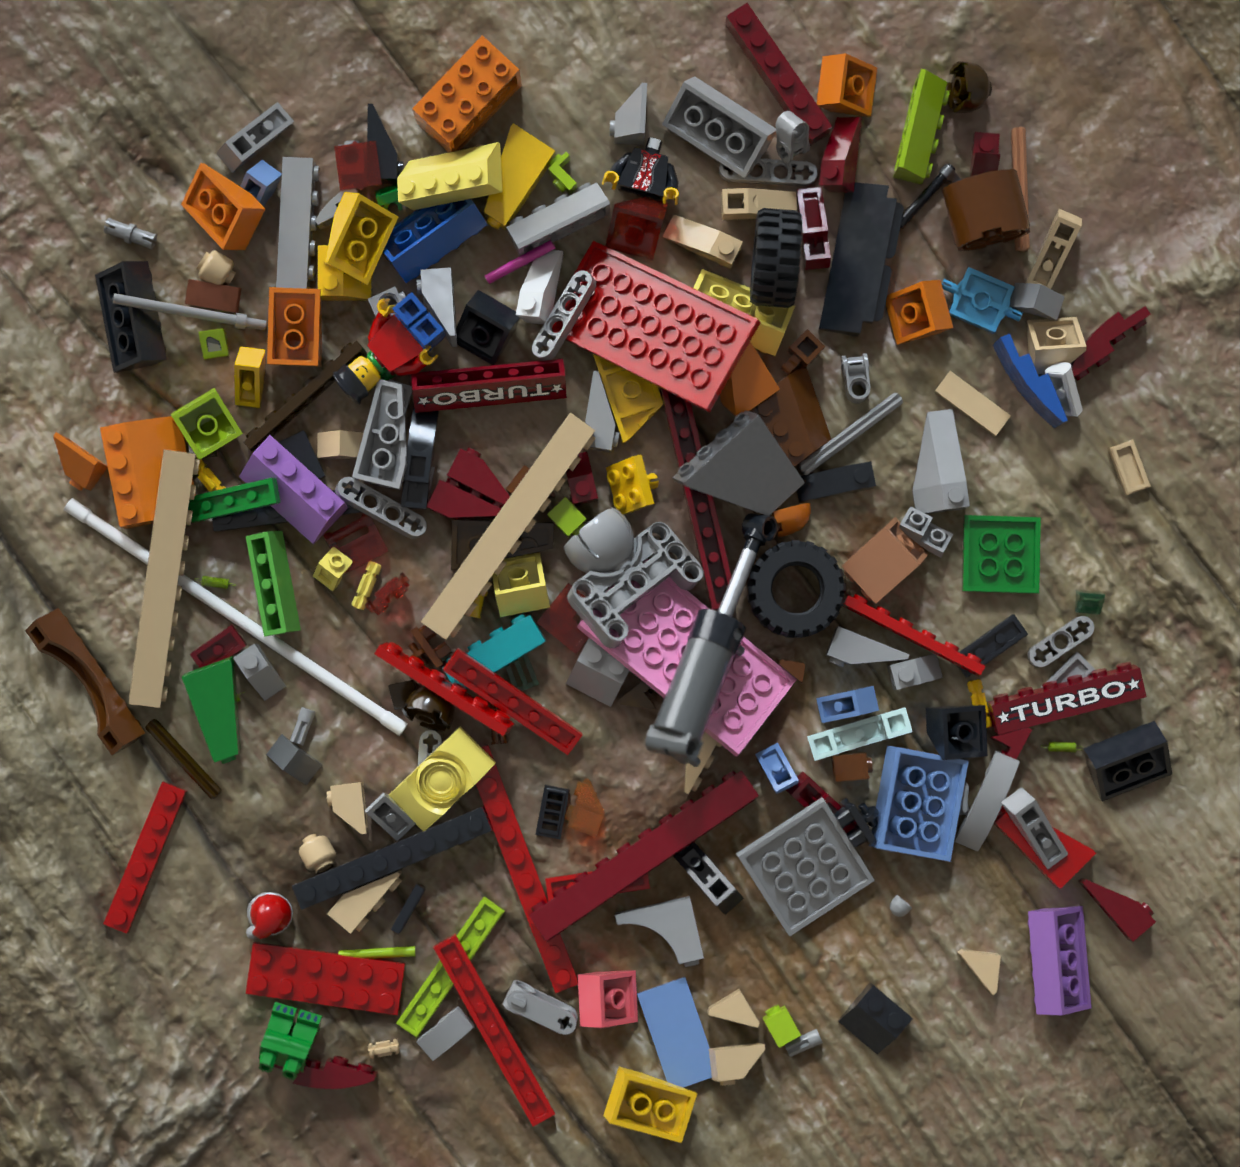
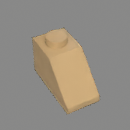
[327,782,369,834]
[709,1043,765,1085]

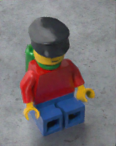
[333,292,446,405]

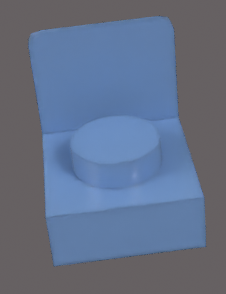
[755,743,800,794]

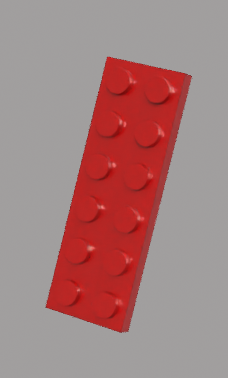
[245,942,406,1015]

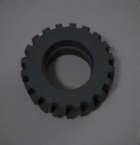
[750,208,802,308]
[747,540,846,638]

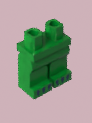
[259,1002,322,1080]

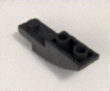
[401,408,439,510]

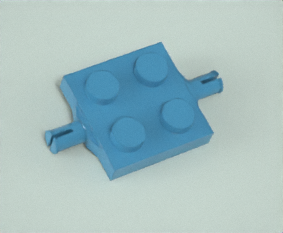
[942,267,1023,334]

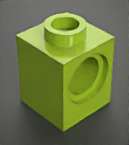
[547,497,587,538]
[762,1005,801,1048]

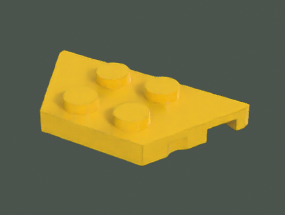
[593,354,663,443]

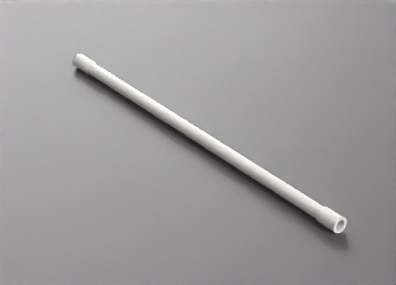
[64,498,408,736]

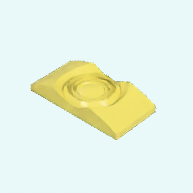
[389,726,496,831]

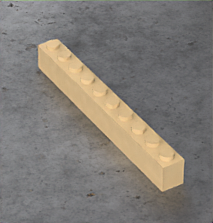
[421,413,596,639]
[129,449,199,708]

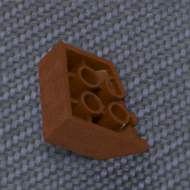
[749,366,832,467]

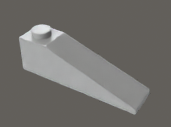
[352,380,407,490]
[912,409,970,514]

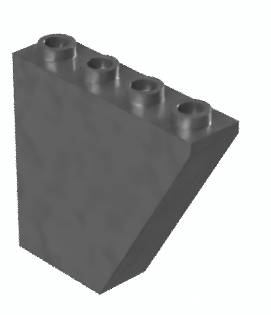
[672,410,805,515]

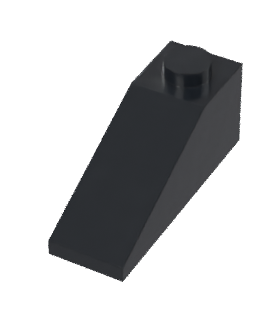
[367,103,404,184]
[797,461,876,503]
[673,842,744,915]

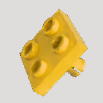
[606,454,659,515]

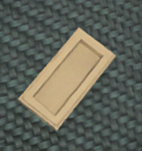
[1108,440,1151,496]

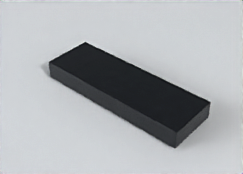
[956,614,1028,678]

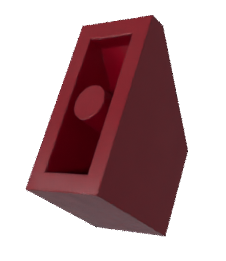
[566,452,598,506]

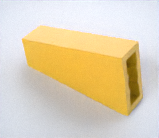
[484,123,556,230]

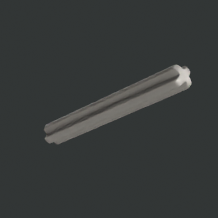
[798,392,903,475]

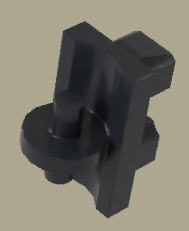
[834,798,879,847]

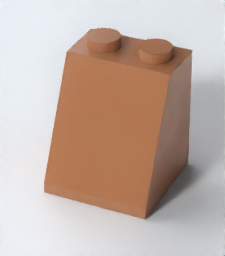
[841,517,929,604]

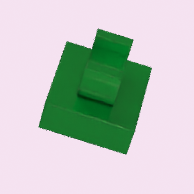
[375,183,402,211]

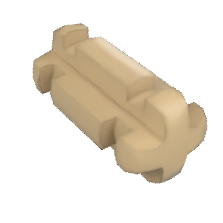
[368,1039,400,1058]

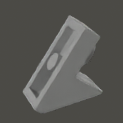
[365,793,416,841]

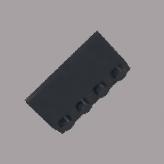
[95,261,167,373]

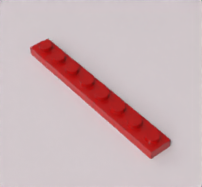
[433,934,555,1127]

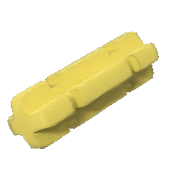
[352,561,381,610]

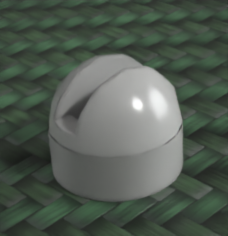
[890,895,912,917]

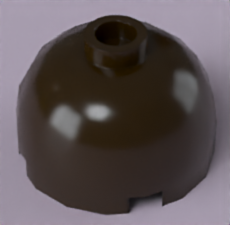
[946,61,992,113]
[402,686,455,732]

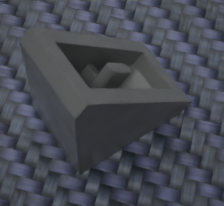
[266,734,322,785]

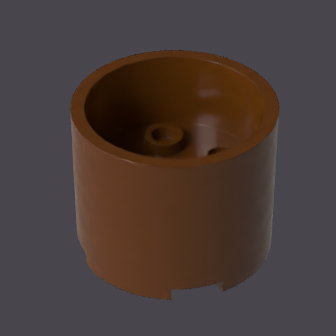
[942,169,1030,251]

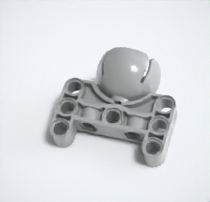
[564,507,704,648]

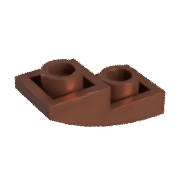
[185,279,242,313]

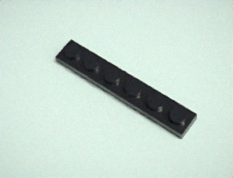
[212,488,365,532]

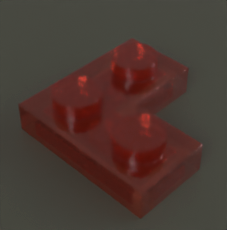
[537,583,589,654]

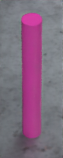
[485,240,556,284]

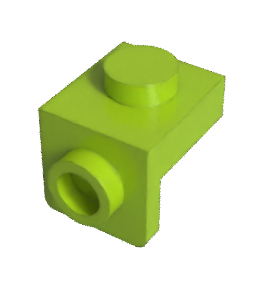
[548,152,577,195]

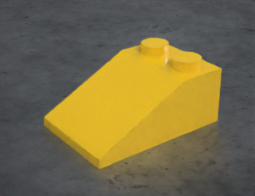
[325,192,398,285]
[603,1066,697,1143]

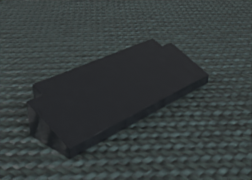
[819,182,904,337]

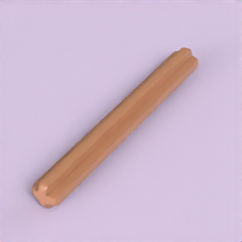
[1011,127,1030,252]

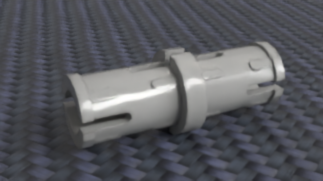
[104,218,157,250]

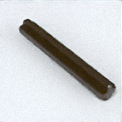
[145,719,222,799]

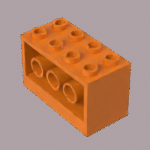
[412,35,522,153]

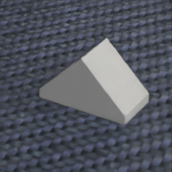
[1009,283,1065,321]

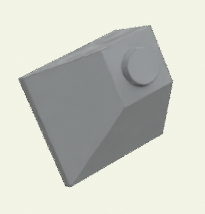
[609,83,647,145]

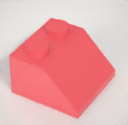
[578,970,638,1028]

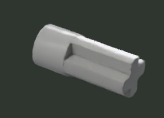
[290,707,316,745]
[785,1029,823,1057]

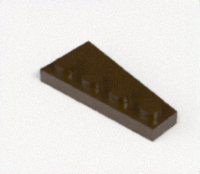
[451,519,554,570]

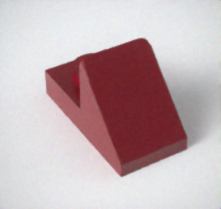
[970,132,1001,177]
[990,727,1032,759]

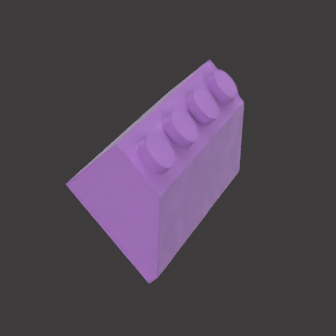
[239,435,348,545]
[1028,906,1091,1015]

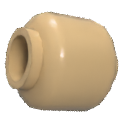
[196,250,236,285]
[298,834,336,874]

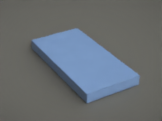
[637,977,712,1087]

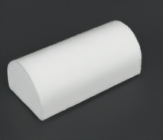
[1045,362,1083,417]

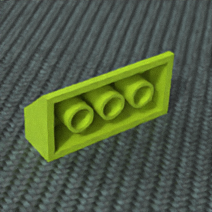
[892,69,950,185]

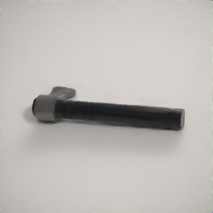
[900,163,962,229]

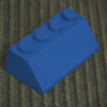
[383,199,488,283]

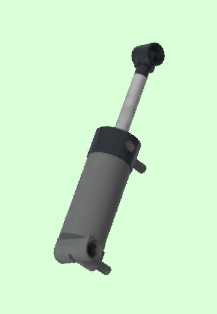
[645,513,777,767]

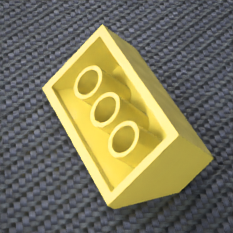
[397,142,502,210]
[694,269,795,356]

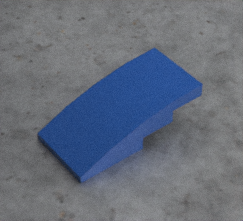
[993,334,1068,428]

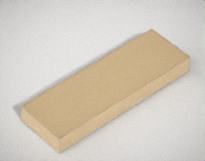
[934,371,1011,437]

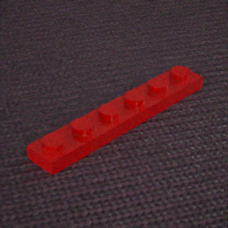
[843,594,985,677]
[374,642,515,736]
[443,648,583,755]
[103,781,187,934]

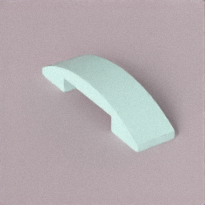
[807,707,913,761]

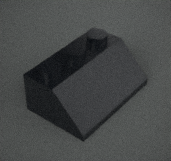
[1084,721,1172,802]

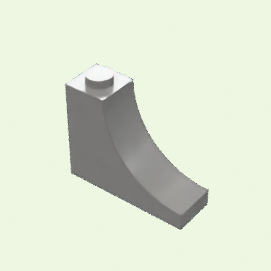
[615,896,704,967]

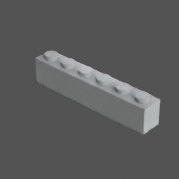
[276,157,320,289]

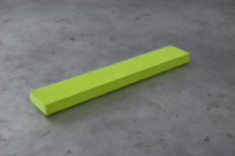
[396,896,505,1038]

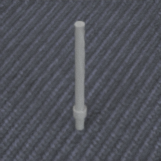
[113,293,266,331]

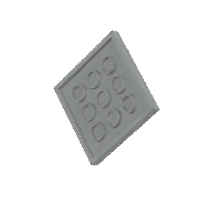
[736,797,875,937]

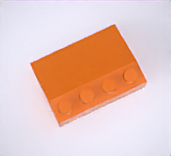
[100,416,196,529]

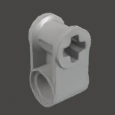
[775,111,810,163]
[841,353,871,404]

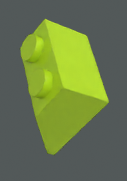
[171,388,243,460]

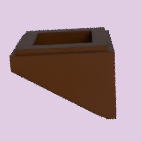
[778,659,805,683]

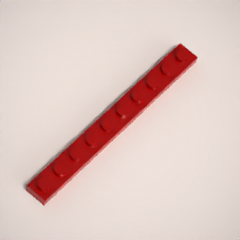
[476,745,578,993]

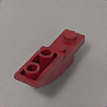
[1071,306,1151,381]
[274,1055,378,1089]

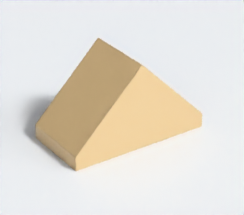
[317,430,364,459]
[957,949,1001,995]
[707,989,759,1028]

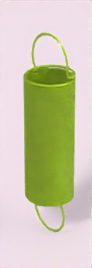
[194,576,236,589]
[1041,742,1084,753]

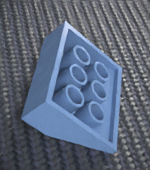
[869,745,969,861]

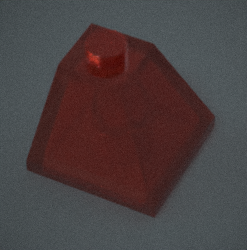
[605,197,668,260]

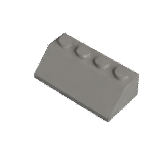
[662,76,776,178]
[506,183,610,256]

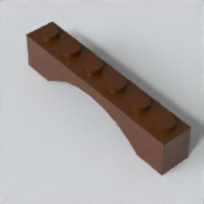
[25,608,145,756]

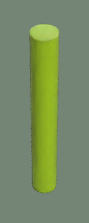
[338,946,416,959]

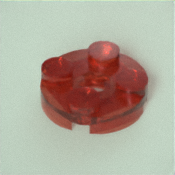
[365,572,410,616]

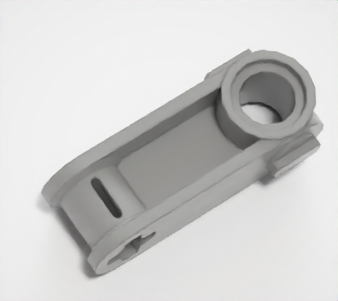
[502,980,578,1035]

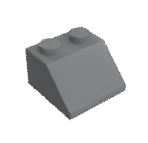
[566,638,630,707]

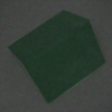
[1075,590,1105,614]

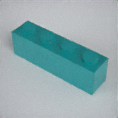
[443,613,547,690]

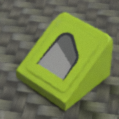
[198,328,229,359]

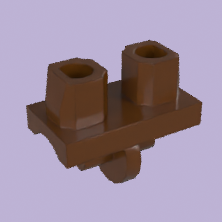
[408,625,453,669]

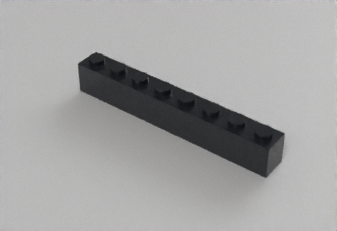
[292,806,493,910]

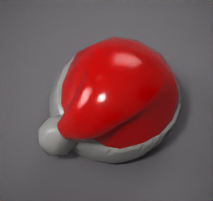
[246,892,293,940]

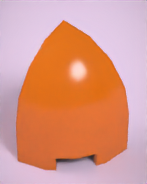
[771,503,811,538]

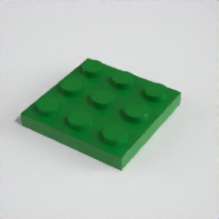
[962,515,1041,594]

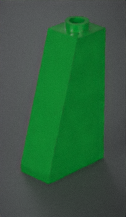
[182,656,241,764]

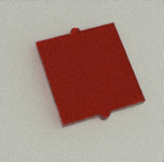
[334,141,382,191]

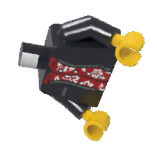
[602,138,679,205]

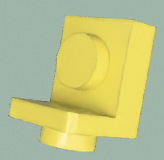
[313,547,353,591]

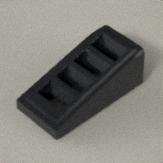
[535,784,570,839]

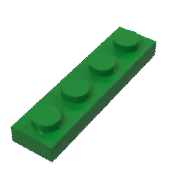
[188,478,281,523]

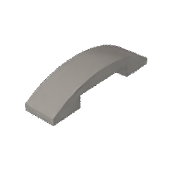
[954,751,1019,851]

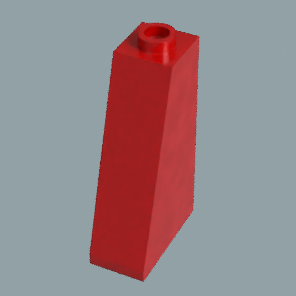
[994,805,1096,889]

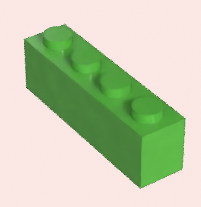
[246,531,301,637]

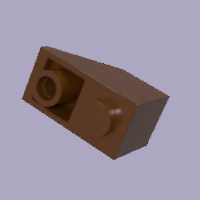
[831,752,873,782]

